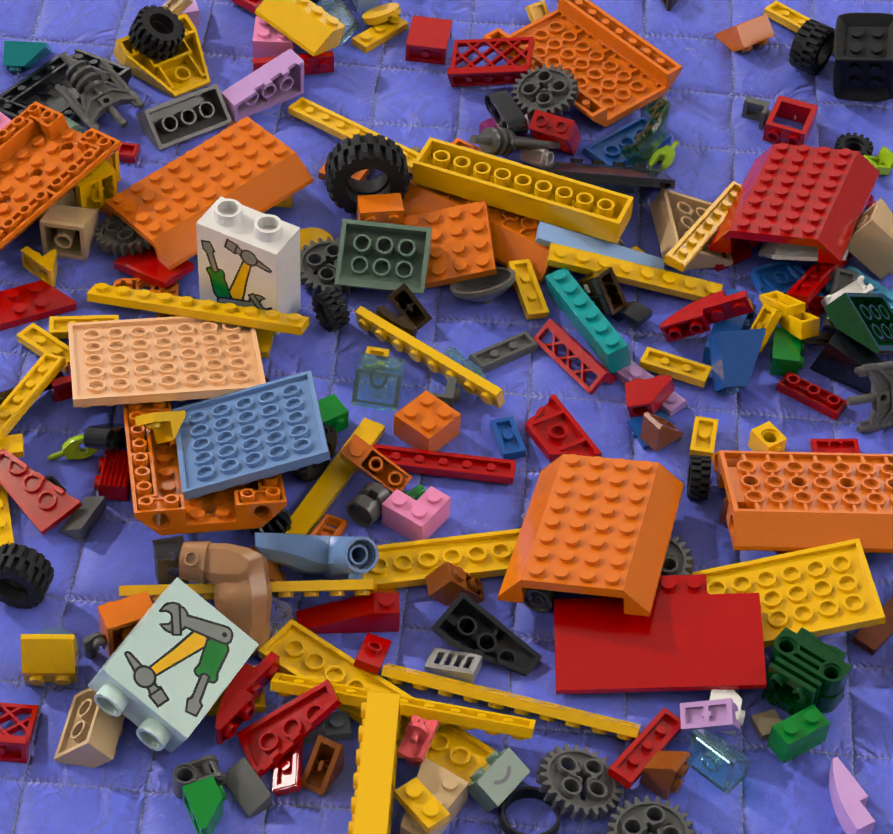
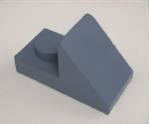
[303,711,352,744]

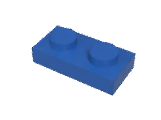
[490,416,526,460]

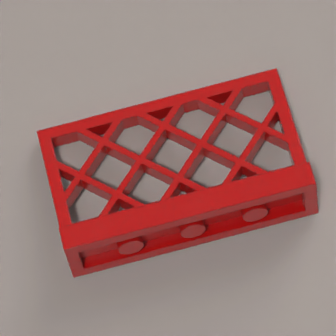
[447,37,535,87]
[0,702,39,763]

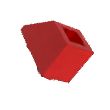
[625,375,675,418]

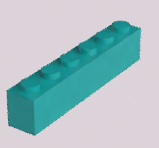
[545,267,631,374]

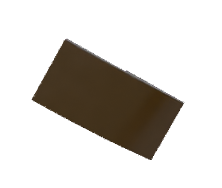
[376,305,417,338]

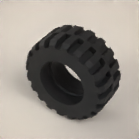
[325,133,409,215]

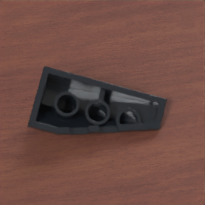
[431,591,542,676]

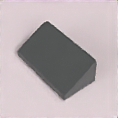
[60,496,107,541]
[225,757,272,818]

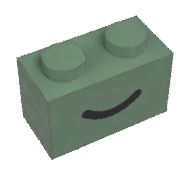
[468,747,530,812]

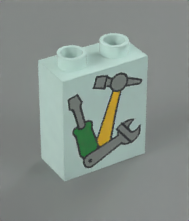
[87,577,259,753]

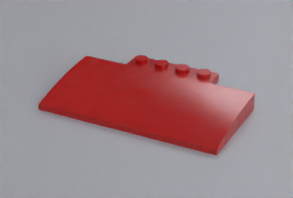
[554,574,767,695]

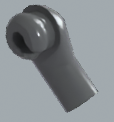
[83,632,107,659]

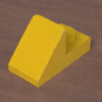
[20,246,58,287]
[135,410,186,444]

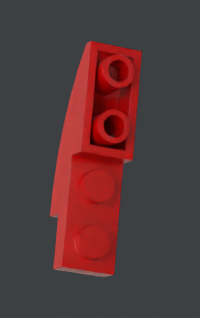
[660,290,754,343]
[215,651,280,745]

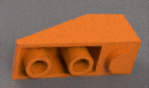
[340,433,413,493]

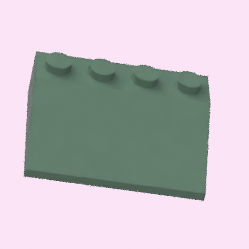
[334,219,433,294]

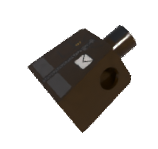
[577,267,627,315]

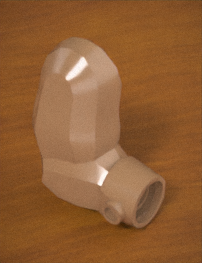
[179,541,272,657]

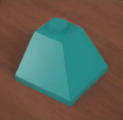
[3,41,52,72]

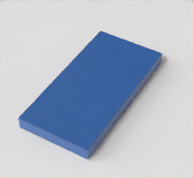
[582,116,672,167]

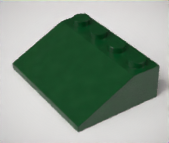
[824,293,893,354]

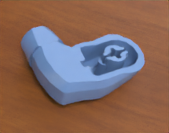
[254,533,379,580]

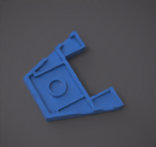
[749,260,830,298]

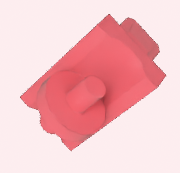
[397,715,439,767]

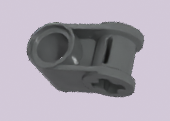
[173,755,227,799]

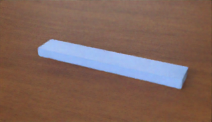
[535,221,665,270]

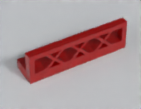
[533,318,617,395]

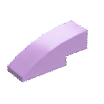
[829,757,875,834]

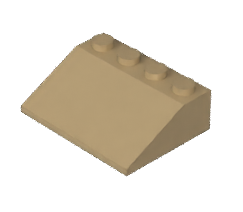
[650,188,733,270]

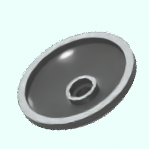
[450,267,516,304]

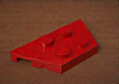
[0,280,77,331]
[525,394,602,461]

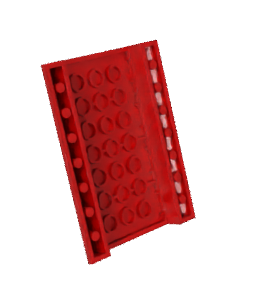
[709,143,879,265]

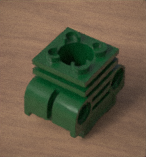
[762,627,853,716]

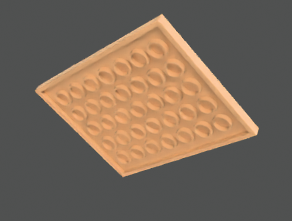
[68,316,266,408]

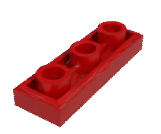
[776,371,848,420]

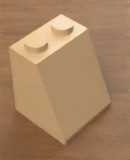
[847,198,893,280]
[39,204,99,261]

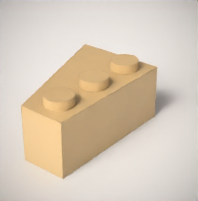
[400,757,469,834]

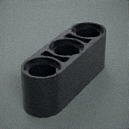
[485,90,528,136]
[84,423,127,451]

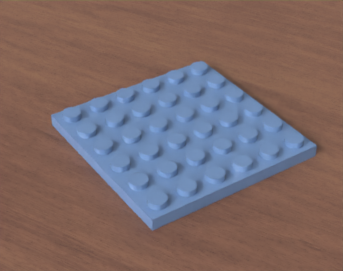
[172,370,331,500]

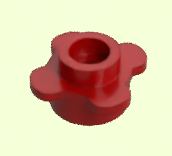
[805,296,826,317]

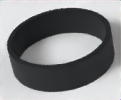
[500,786,561,834]

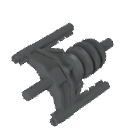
[55,52,145,131]
[469,127,561,156]
[846,361,893,433]

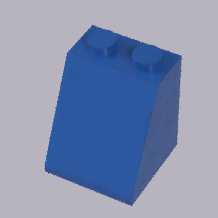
[709,328,766,396]

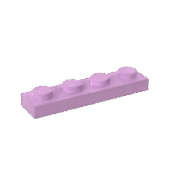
[612,359,686,418]

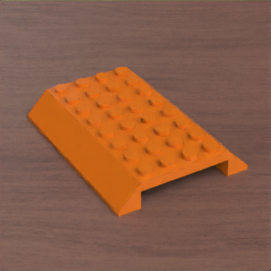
[483,0,683,127]
[100,116,314,270]
[498,454,684,617]

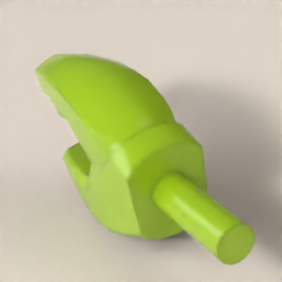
[648,140,679,170]
[48,434,100,461]

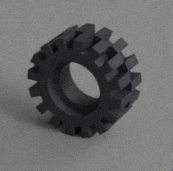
[835,132,873,156]
[312,288,350,332]
[687,455,711,500]

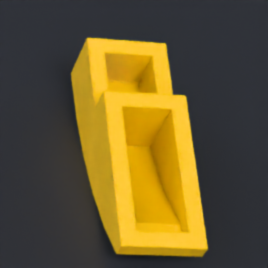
[759,290,820,340]

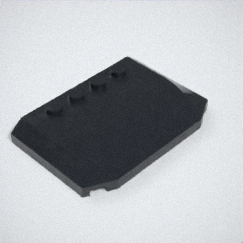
[0,48,132,123]
[544,158,675,189]

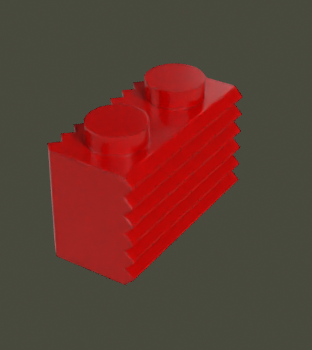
[94,449,131,501]

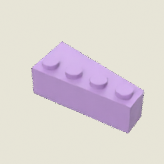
[221,48,304,121]

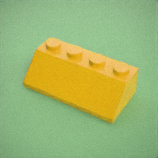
[255,0,345,57]

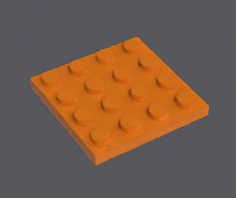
[404,200,497,289]

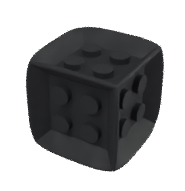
[833,13,893,101]

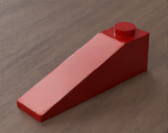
[296,589,400,634]

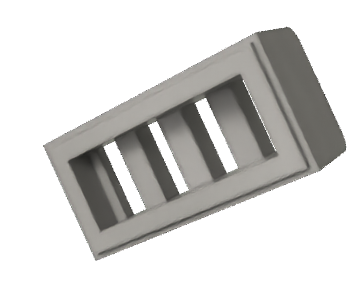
[424,648,482,684]

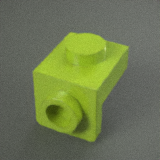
[863,147,893,175]

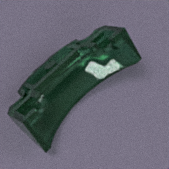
[621,95,671,167]

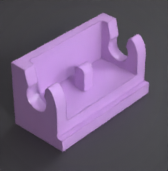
[680,698,740,735]

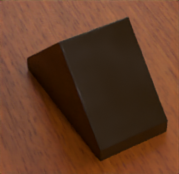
[387,283,433,330]

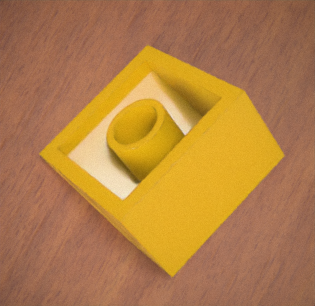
[20,634,79,685]

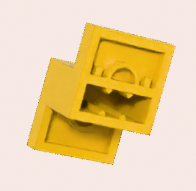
[75,149,121,213]

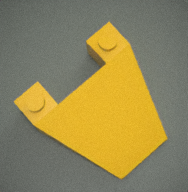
[113,13,210,98]

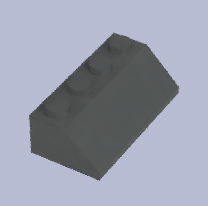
[136,83,232,151]

